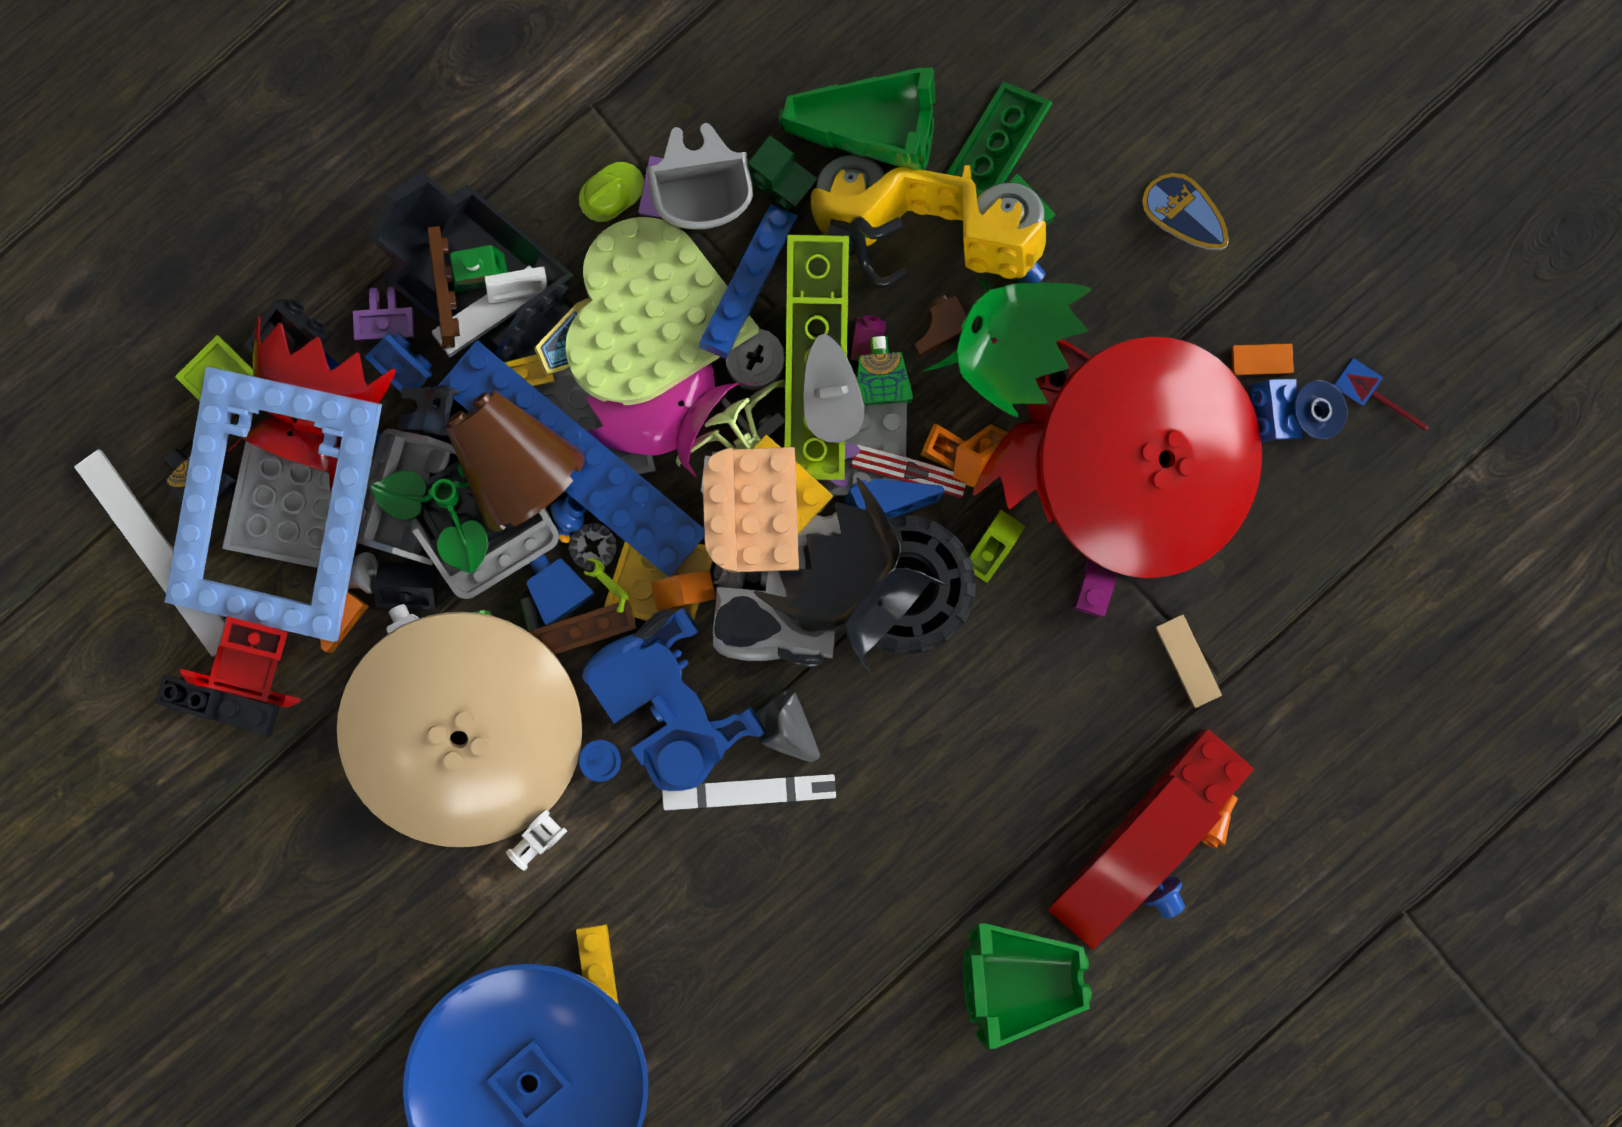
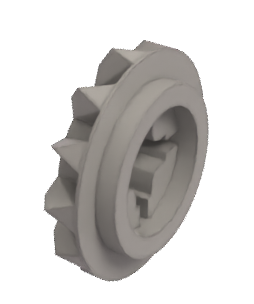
[569,523,617,570]

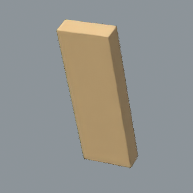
[1155,615,1222,708]

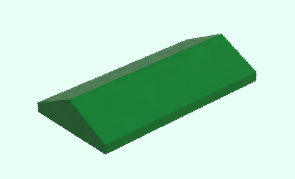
[947,81,1052,198]

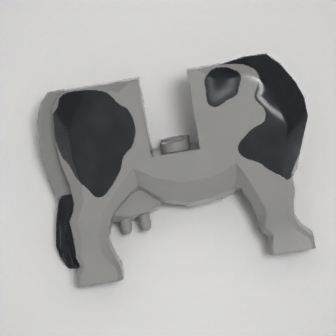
[713,512,841,667]

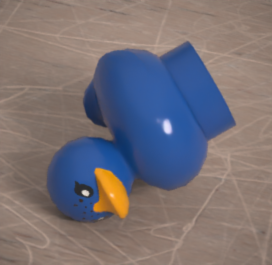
[550,495,587,543]

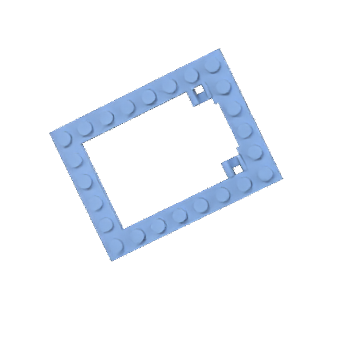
[165,367,382,642]

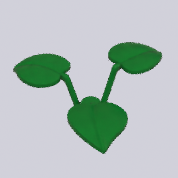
[371,463,488,574]

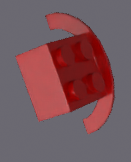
[180,616,301,708]

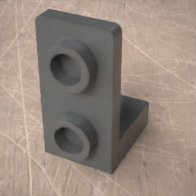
[720,397,785,443]

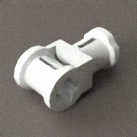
[506,809,567,871]

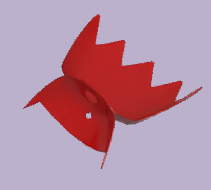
[227,316,396,492]
[973,388,1058,522]

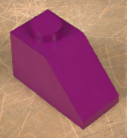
[1072,559,1117,618]

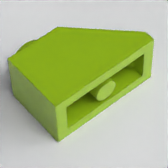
[969,510,1025,583]

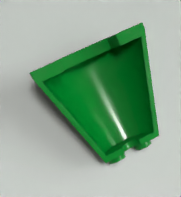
[963,923,1092,1049]

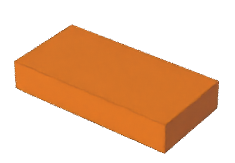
[1231,344,1294,376]

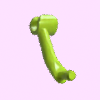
[584,558,629,613]

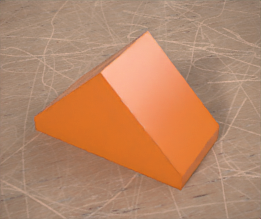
[920,424,965,470]
[651,570,716,612]

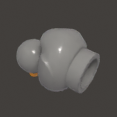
[713,565,762,589]

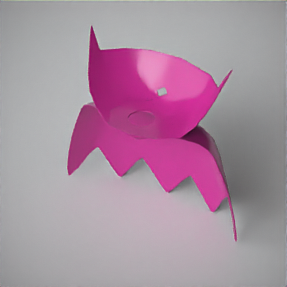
[586,363,758,478]

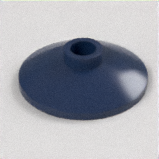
[1294,380,1348,440]

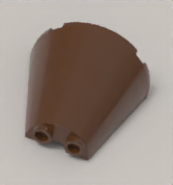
[445,390,585,531]

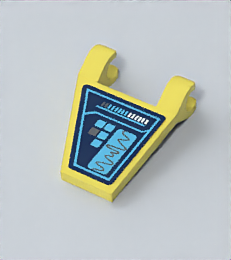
[534,298,591,375]

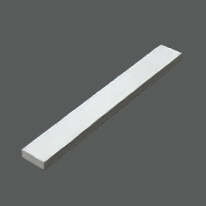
[74,449,225,657]

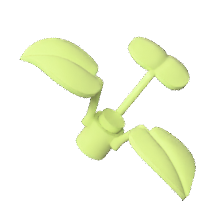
[676,380,786,466]

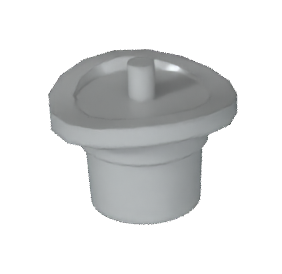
[348,552,379,594]

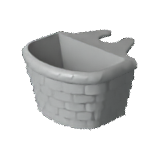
[646,123,753,229]

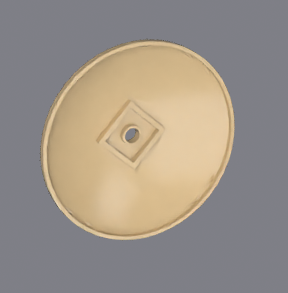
[337,612,582,847]

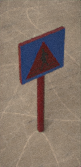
[1334,358,1428,431]

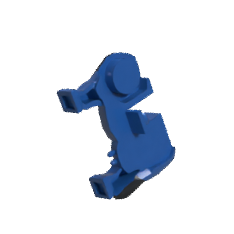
[582,607,766,791]

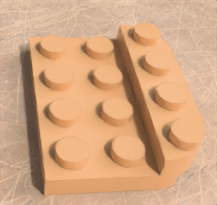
[703,447,799,573]

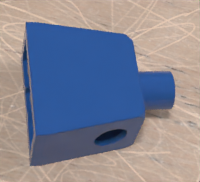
[526,554,596,626]

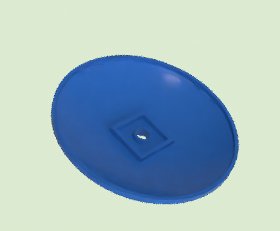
[403,964,649,1127]

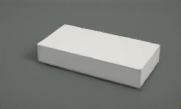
[484,267,547,303]

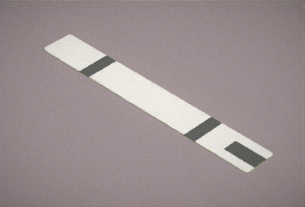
[662,774,836,810]

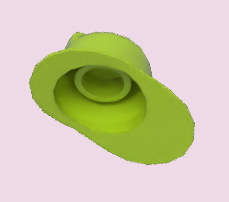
[579,162,644,222]

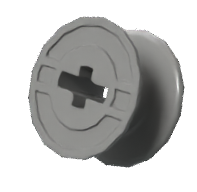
[726,329,785,391]

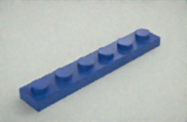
[699,204,797,359]

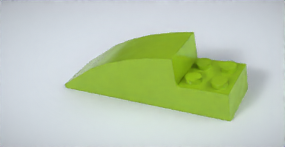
[785,235,849,480]

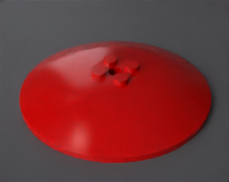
[1040,337,1262,578]

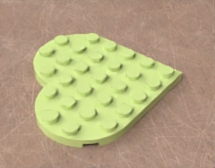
[566,217,759,405]

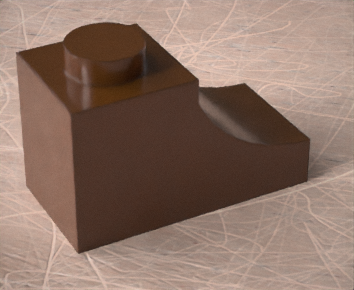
[913,295,967,359]

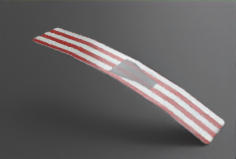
[851,444,966,498]

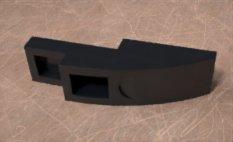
[155,674,279,736]

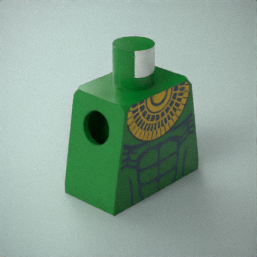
[449,245,508,294]
[857,336,913,406]

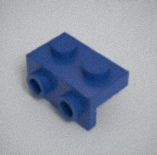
[365,331,434,392]
[1249,379,1303,443]

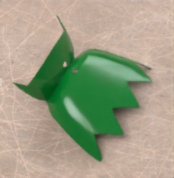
[922,278,1091,418]

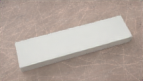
[432,266,535,357]

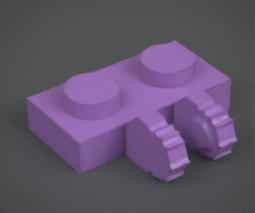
[353,287,415,342]

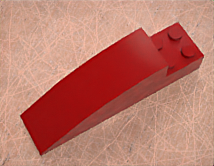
[1047,729,1254,949]

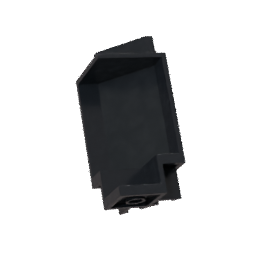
[368,173,574,363]

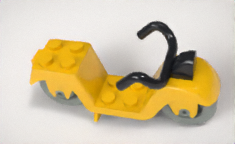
[811,155,1046,288]

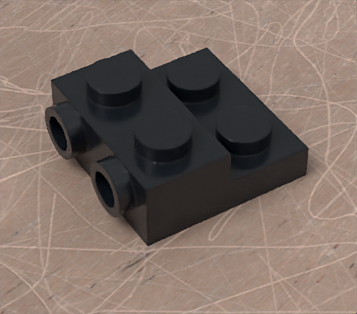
[244,298,330,355]

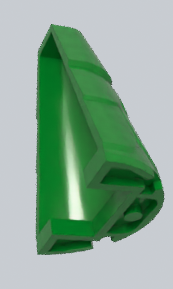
[779,67,935,170]

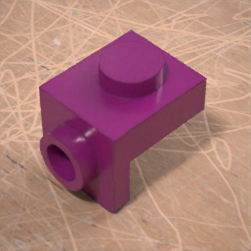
[850,315,886,361]

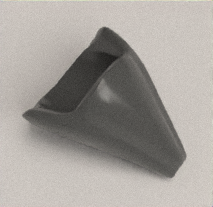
[756,689,820,762]

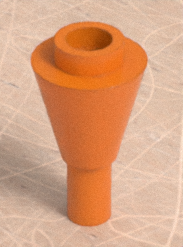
[1201,795,1238,848]

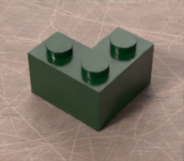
[748,136,817,213]

